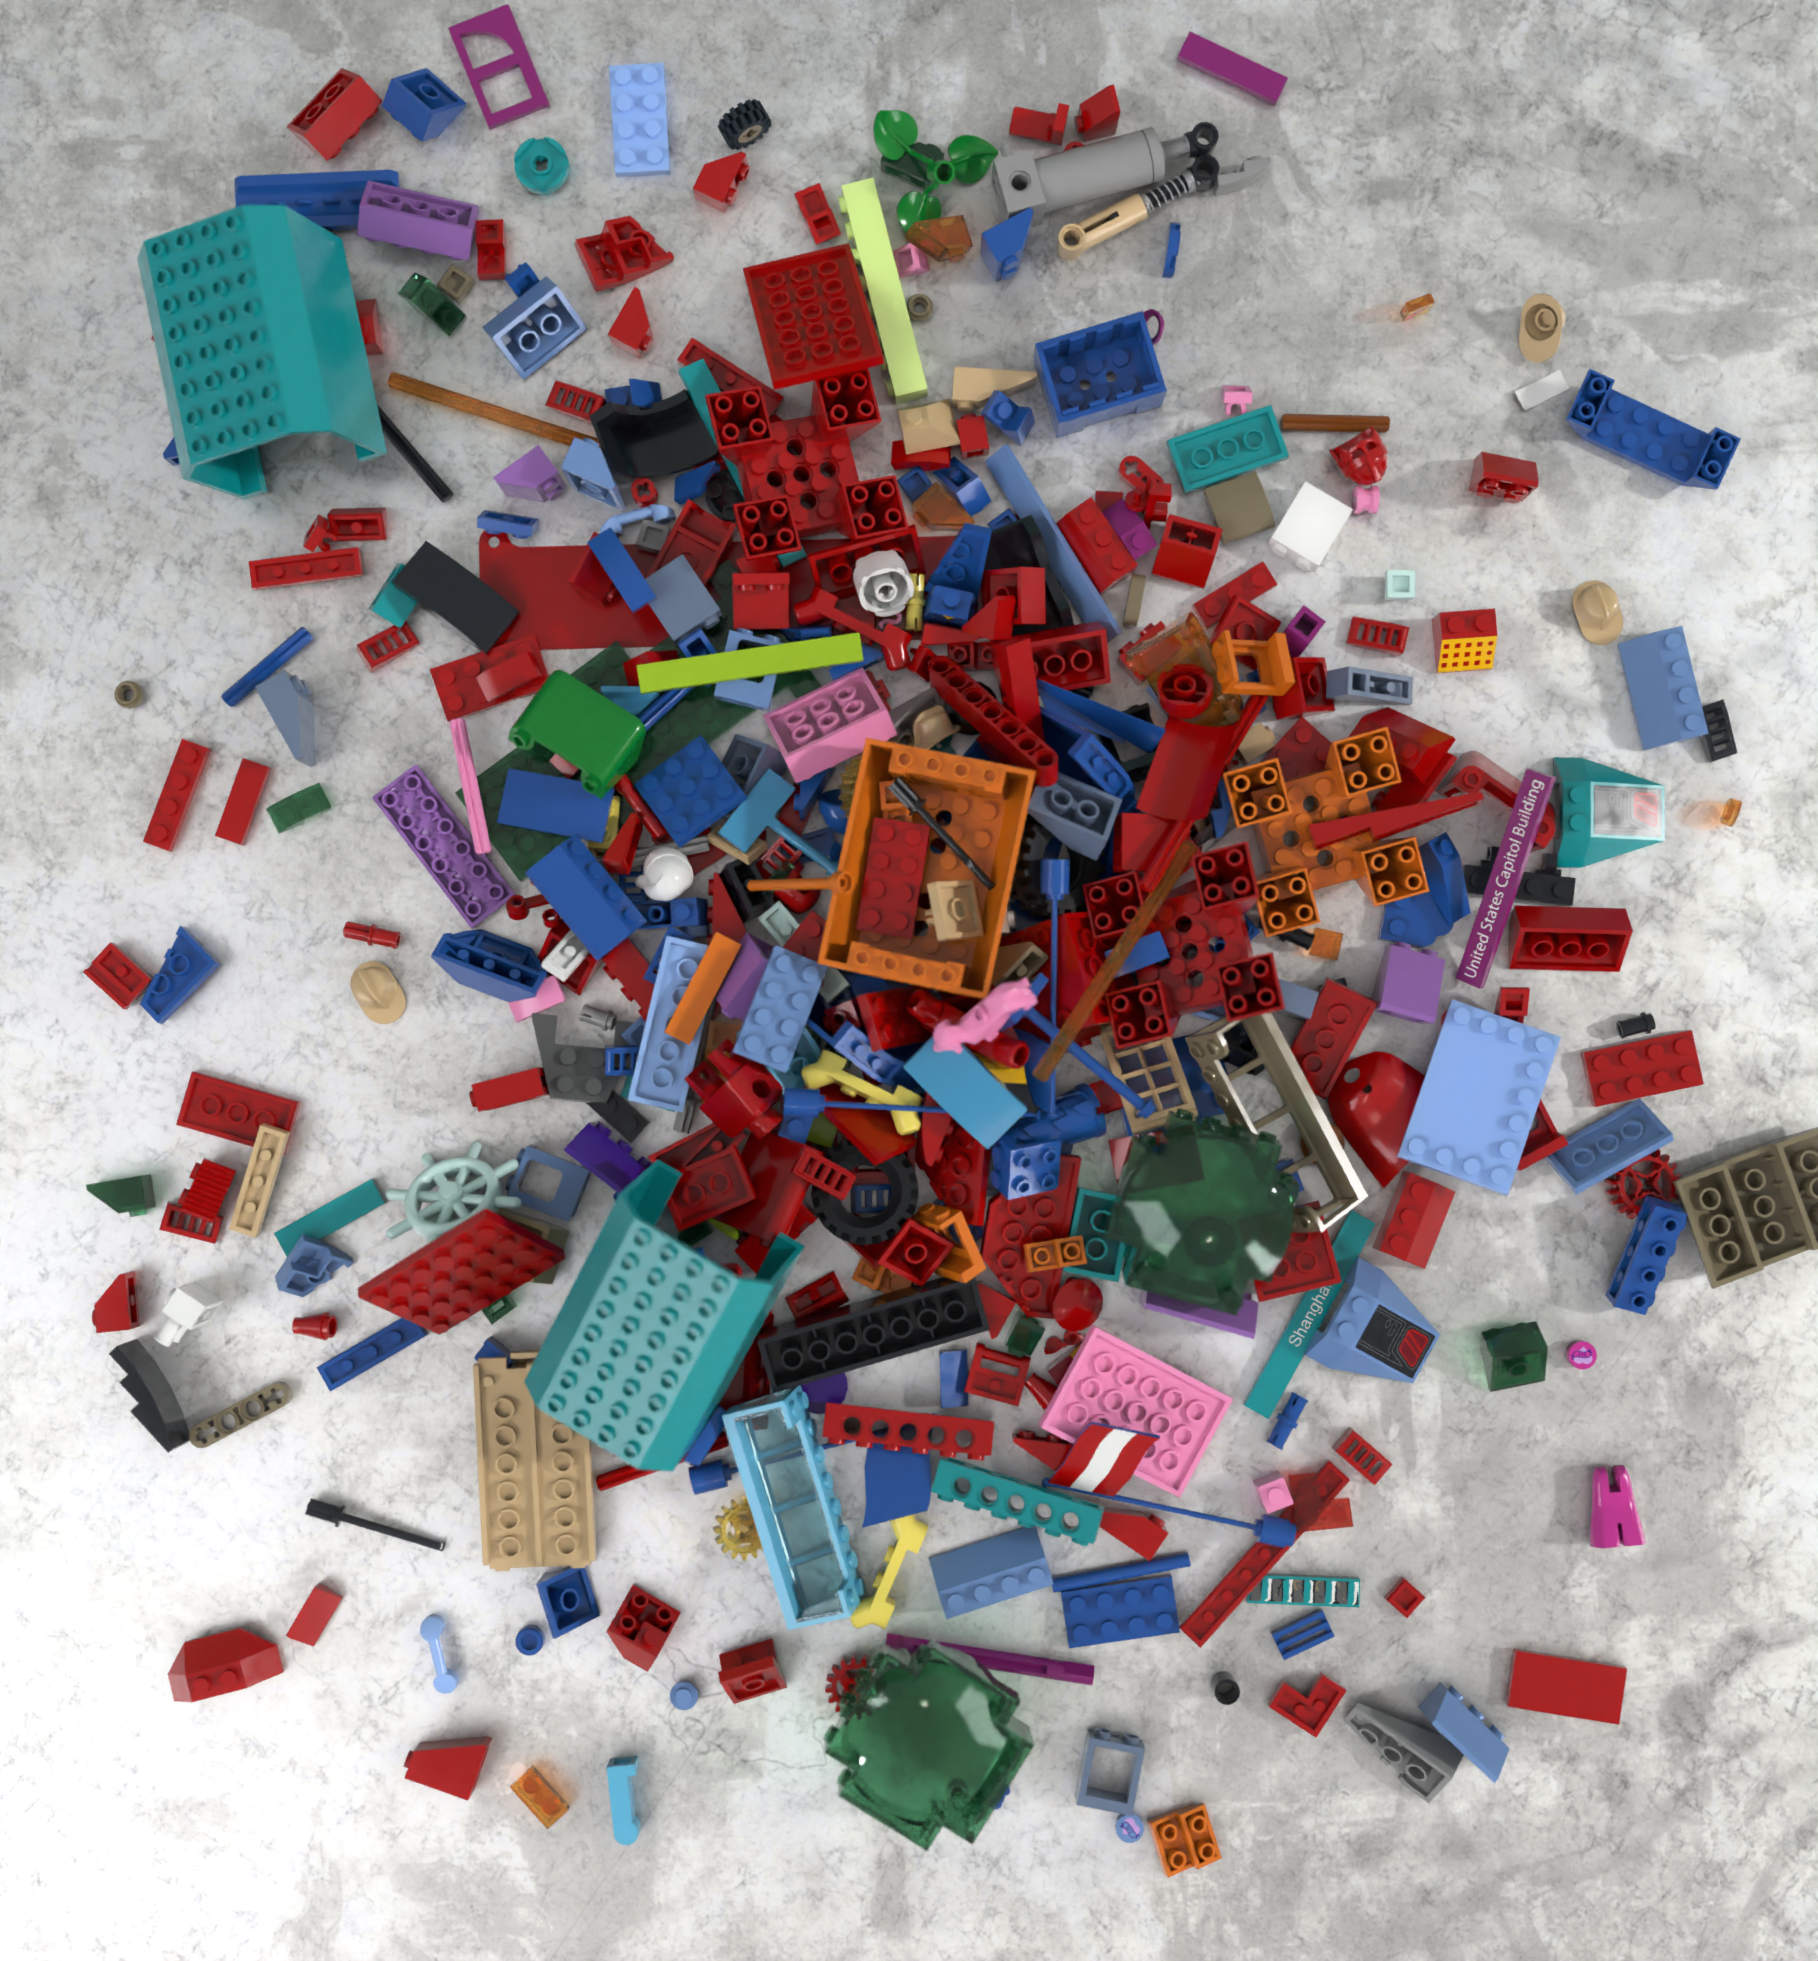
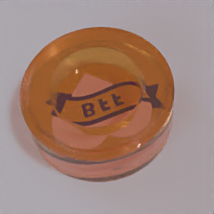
[1720,798,1742,827]

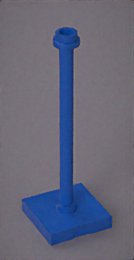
[998,973,1156,1119]

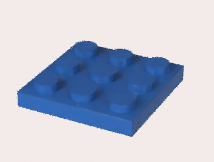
[634,735,747,848]

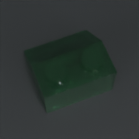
[1480,1321,1548,1392]

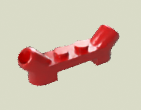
[793,586,913,672]
[907,989,1030,1070]

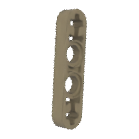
[189,1382,292,1448]

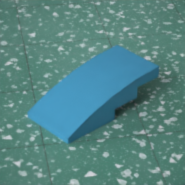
[903,1036,1028,1150]

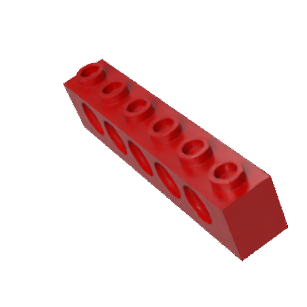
[822,1402,994,1461]

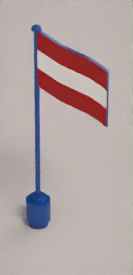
[1042,1421,1296,1548]

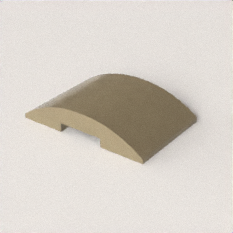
[1673,1127,1818,1289]

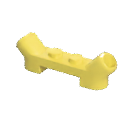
[801,1050,923,1136]
[850,1515,928,1629]

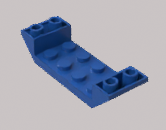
[1565,369,1741,490]

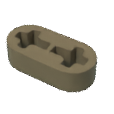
[1122,573,1146,627]

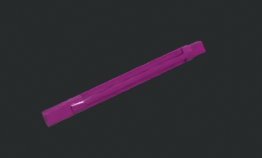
[884,1633,1094,1685]

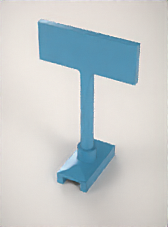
[718,768,839,893]

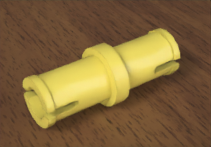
[905,574,926,631]

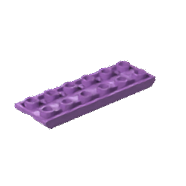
[372,764,516,929]

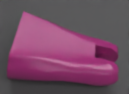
[1590,1465,1646,1548]

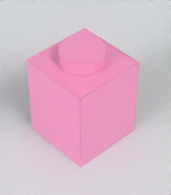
[1252,1471,1294,1514]

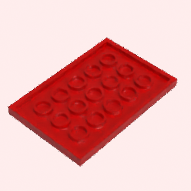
[743,243,884,390]
[358,1208,565,1335]

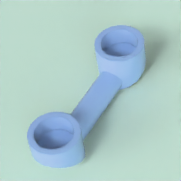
[600,504,676,537]
[420,1614,459,1694]

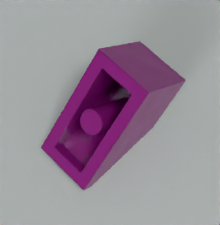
[1102,499,1157,560]

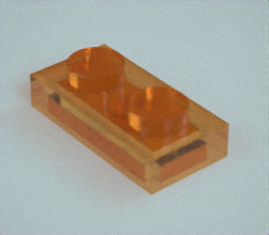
[510,1765,570,1829]

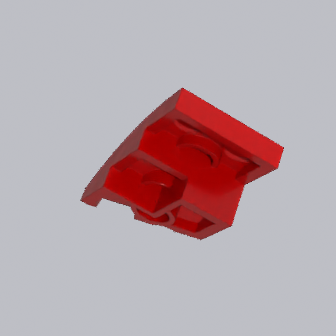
[574,216,674,292]

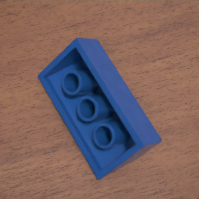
[525,834,647,961]

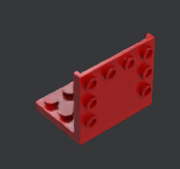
[998,912,1135,1041]

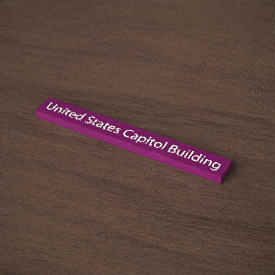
[1456,768,1556,989]

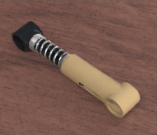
[1056,154,1220,261]

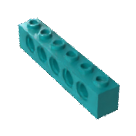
[931,1456,1105,1546]

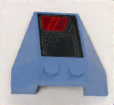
[1304,1256,1440,1383]

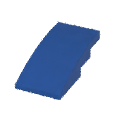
[497,769,615,844]

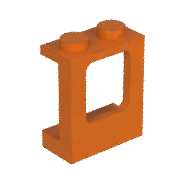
[1212,630,1295,696]
[911,1203,987,1283]

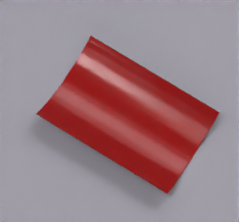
[1136,715,1239,821]

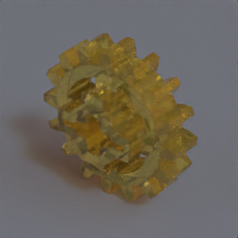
[713,1497,763,1561]

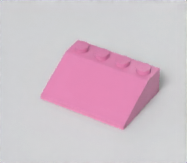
[763,667,898,784]

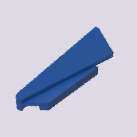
[1036,679,1166,753]

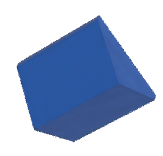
[536,1566,600,1639]

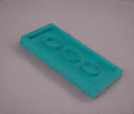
[1166,405,1289,494]

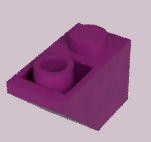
[1282,605,1326,658]

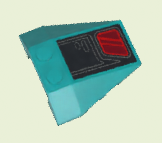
[1553,757,1665,868]

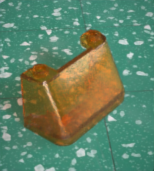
[1126,612,1244,727]

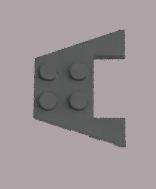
[532,1013,634,1104]

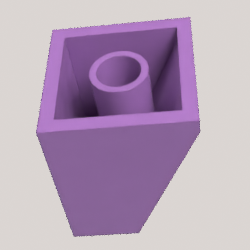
[714,932,773,1021]
[1371,941,1445,1024]

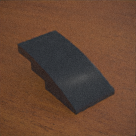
[392,541,520,655]
[109,1339,190,1453]

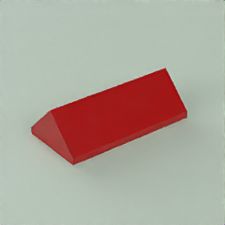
[808,524,926,598]

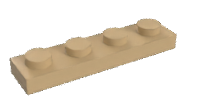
[229,1123,290,1238]

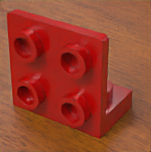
[732,572,790,629]

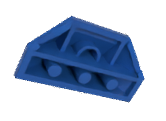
[431,929,547,1002]

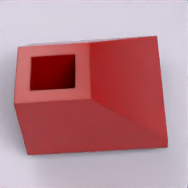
[606,1585,681,1672]

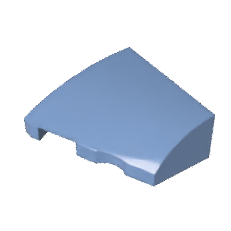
[275,1234,353,1297]

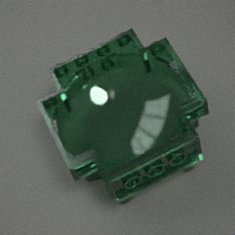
[1104,1109,1300,1316]
[823,1639,1034,1851]

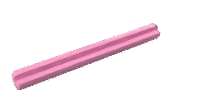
[449,718,491,854]

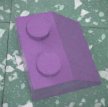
[493,445,567,502]

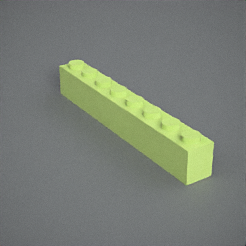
[838,178,928,405]

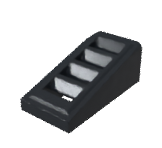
[1700,699,1737,763]

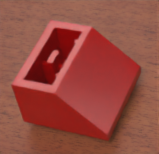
[1468,452,1539,503]
[1151,514,1223,589]

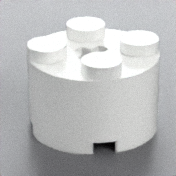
[853,550,914,617]

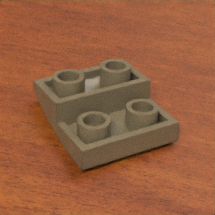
[1204,472,1275,544]

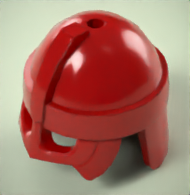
[1329,426,1388,486]

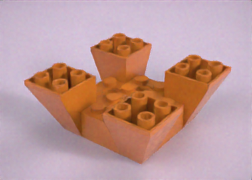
[1222,727,1429,938]

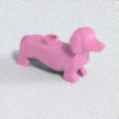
[933,978,1037,1054]

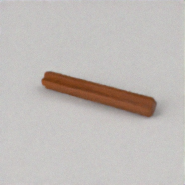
[1280,414,1390,433]

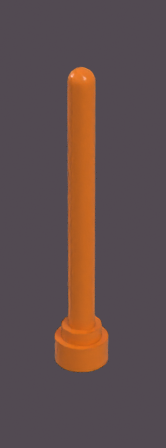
[747,871,854,895]

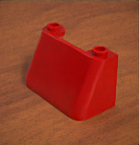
[1435,751,1555,853]

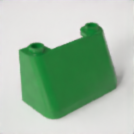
[508,670,646,799]

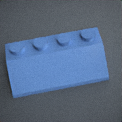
[1617,626,1709,751]
[929,1525,1054,1619]

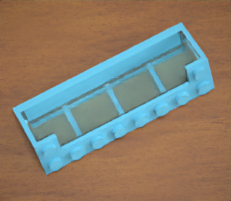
[722,1385,866,1630]

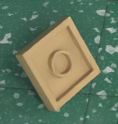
[925,880,984,941]

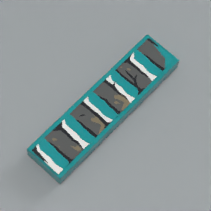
[1246,1573,1360,1608]

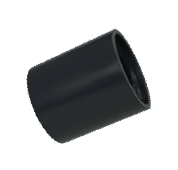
[1211,1671,1240,1705]

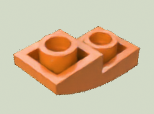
[1023,1235,1087,1273]

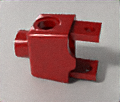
[684,1038,783,1141]

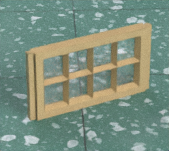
[1099,1023,1198,1135]

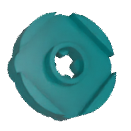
[514,137,570,197]

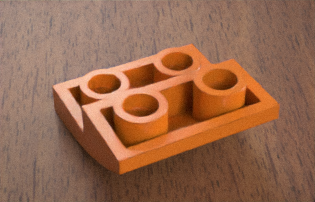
[1147,1803,1222,1878]

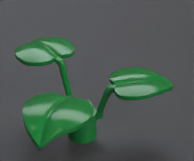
[873,110,998,242]

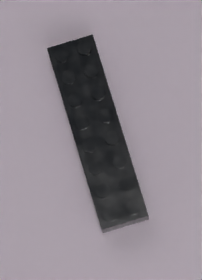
[757,1277,990,1393]

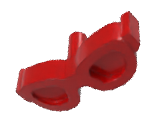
[1044,1330,1084,1355]

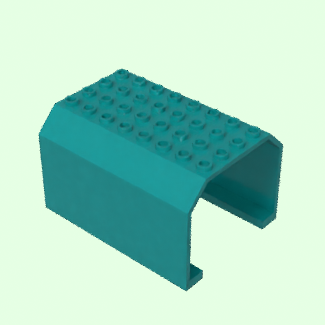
[137,205,387,500]
[524,1160,805,1472]

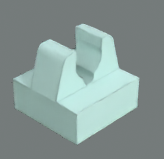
[1385,570,1415,600]

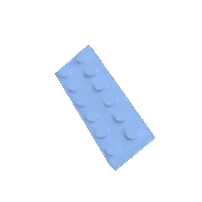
[627,935,709,1112]

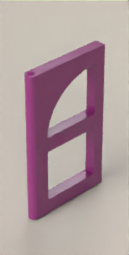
[448,5,550,130]

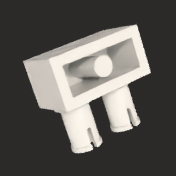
[154,1282,223,1347]

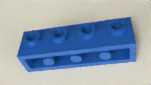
[1605,1196,1687,1315]

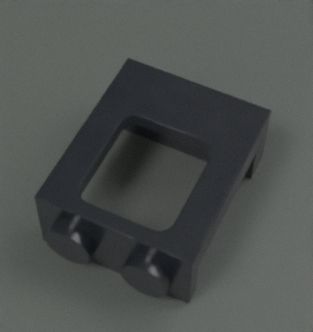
[1097,702,1160,784]

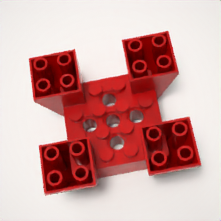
[705,368,909,561]
[1082,841,1285,1049]

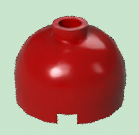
[1157,663,1213,720]

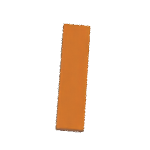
[664,932,741,1045]

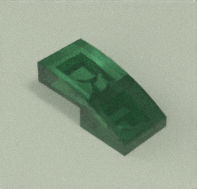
[266,783,331,834]

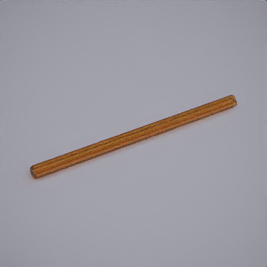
[388,372,604,454]
[1033,840,1197,1082]

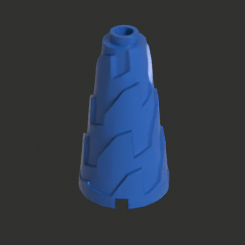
[994,1083,1106,1146]

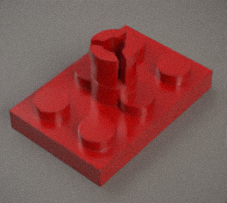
[667,1146,757,1232]

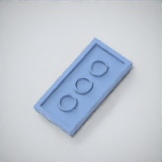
[609,63,671,177]

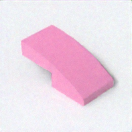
[508,975,567,1023]

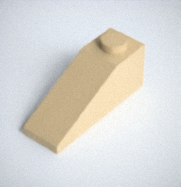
[952,367,1037,412]

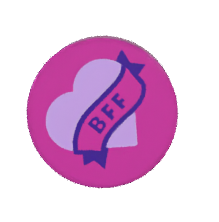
[1566,1340,1597,1369]

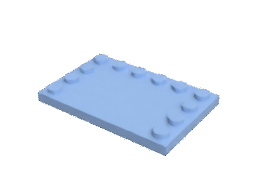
[1397,999,1561,1196]

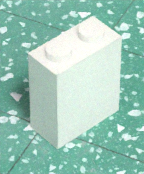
[1267,481,1353,572]

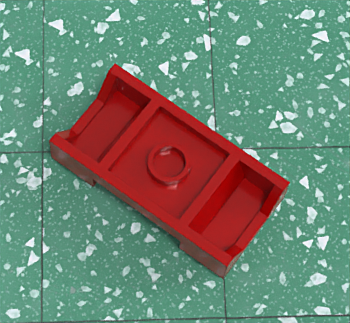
[645,499,738,607]

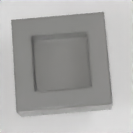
[636,520,671,554]

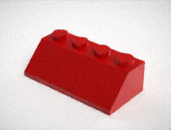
[990,621,1111,697]
[1508,905,1633,972]

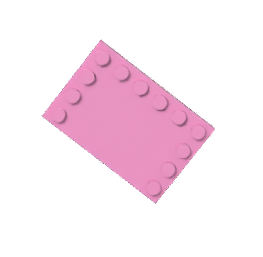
[1038,1324,1233,1498]

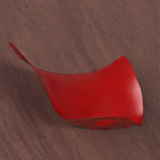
[1328,1051,1424,1189]

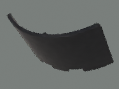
[589,389,720,478]
[984,515,1074,636]

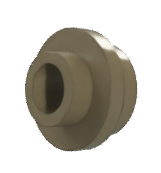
[906,294,933,322]
[114,681,143,709]

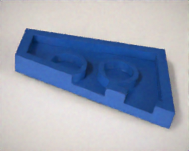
[924,523,992,600]

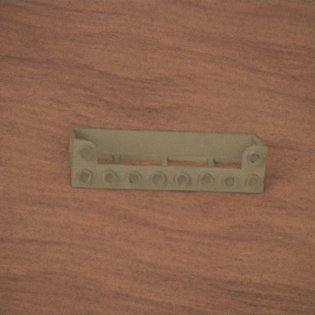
[1185,1013,1368,1233]

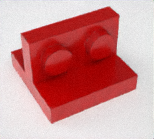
[718,1638,787,1704]

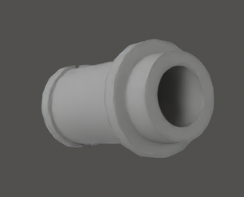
[579,1004,617,1031]

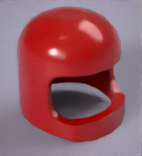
[771,860,821,914]

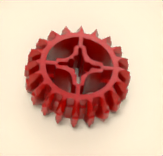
[1604,1149,1682,1219]

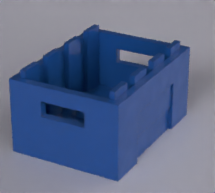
[1033,311,1167,438]

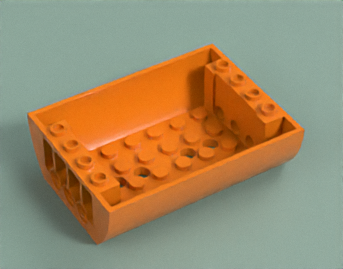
[818,737,1036,999]

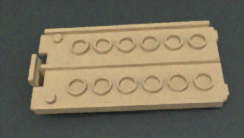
[473,1350,597,1571]

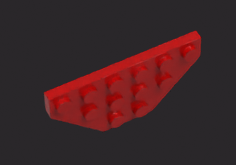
[915,1117,991,1226]
[980,1153,1082,1319]

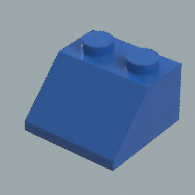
[382,68,467,142]
[980,207,1033,282]

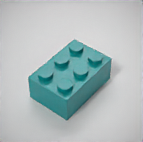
[1062,1186,1135,1282]

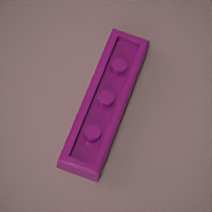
[1177,32,1288,106]

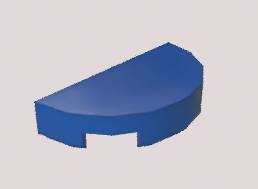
[1162,222,1181,278]

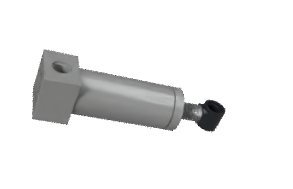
[991,122,1219,227]

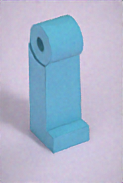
[607,1756,641,1845]

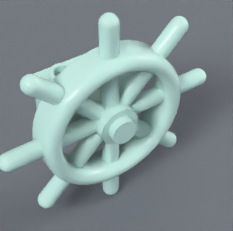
[386,1141,521,1245]

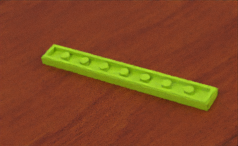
[636,633,864,695]

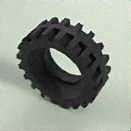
[1009,813,1106,917]
[811,1140,919,1245]

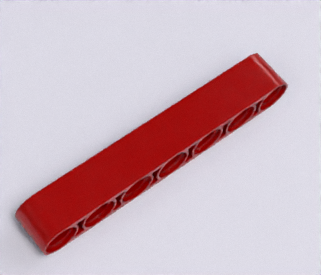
[928,655,1058,787]

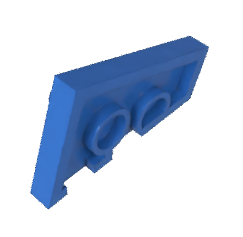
[140,926,221,1024]

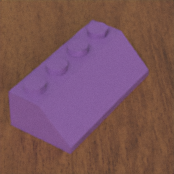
[357,180,479,260]
[1138,1267,1258,1339]

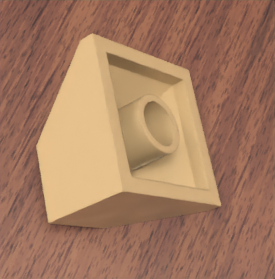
[896,398,960,454]

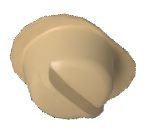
[1519,294,1566,363]
[1572,580,1623,645]
[907,705,961,749]
[350,961,406,1024]

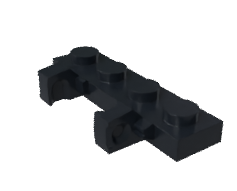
[1463,846,1576,906]

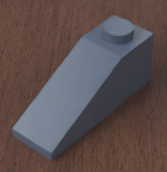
[1326,667,1413,705]

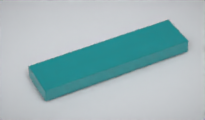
[274,1179,387,1257]

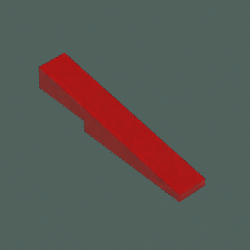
[995,636,1045,799]
[1307,791,1484,851]

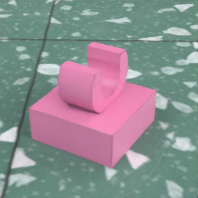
[1221,385,1253,415]

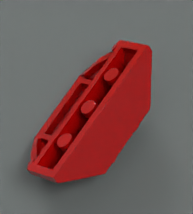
[168,1627,284,1702]

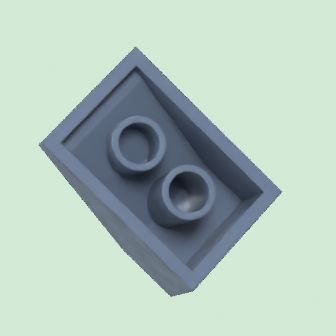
[255,670,316,767]
[1027,772,1122,860]

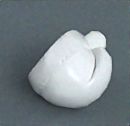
[635,847,694,901]

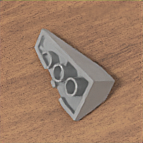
[1344,1703,1464,1803]

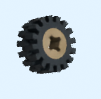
[718,99,772,150]

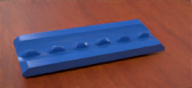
[234,170,399,230]

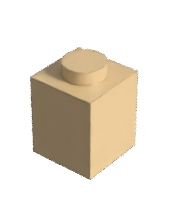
[1235,722,1276,767]

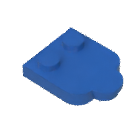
[1378,892,1454,947]

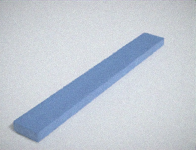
[985,444,1123,643]

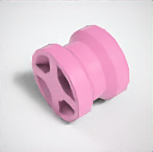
[1352,486,1379,514]

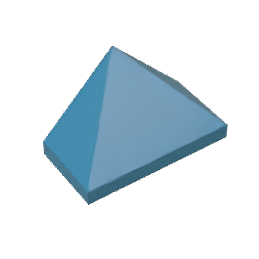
[601,686,660,717]

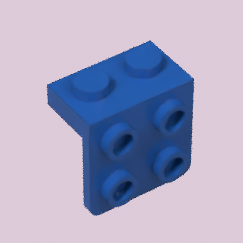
[991,1133,1061,1200]

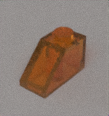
[905,215,973,263]
[912,482,975,531]

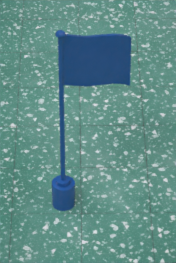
[1013,859,1069,1119]
[689,1413,937,1528]

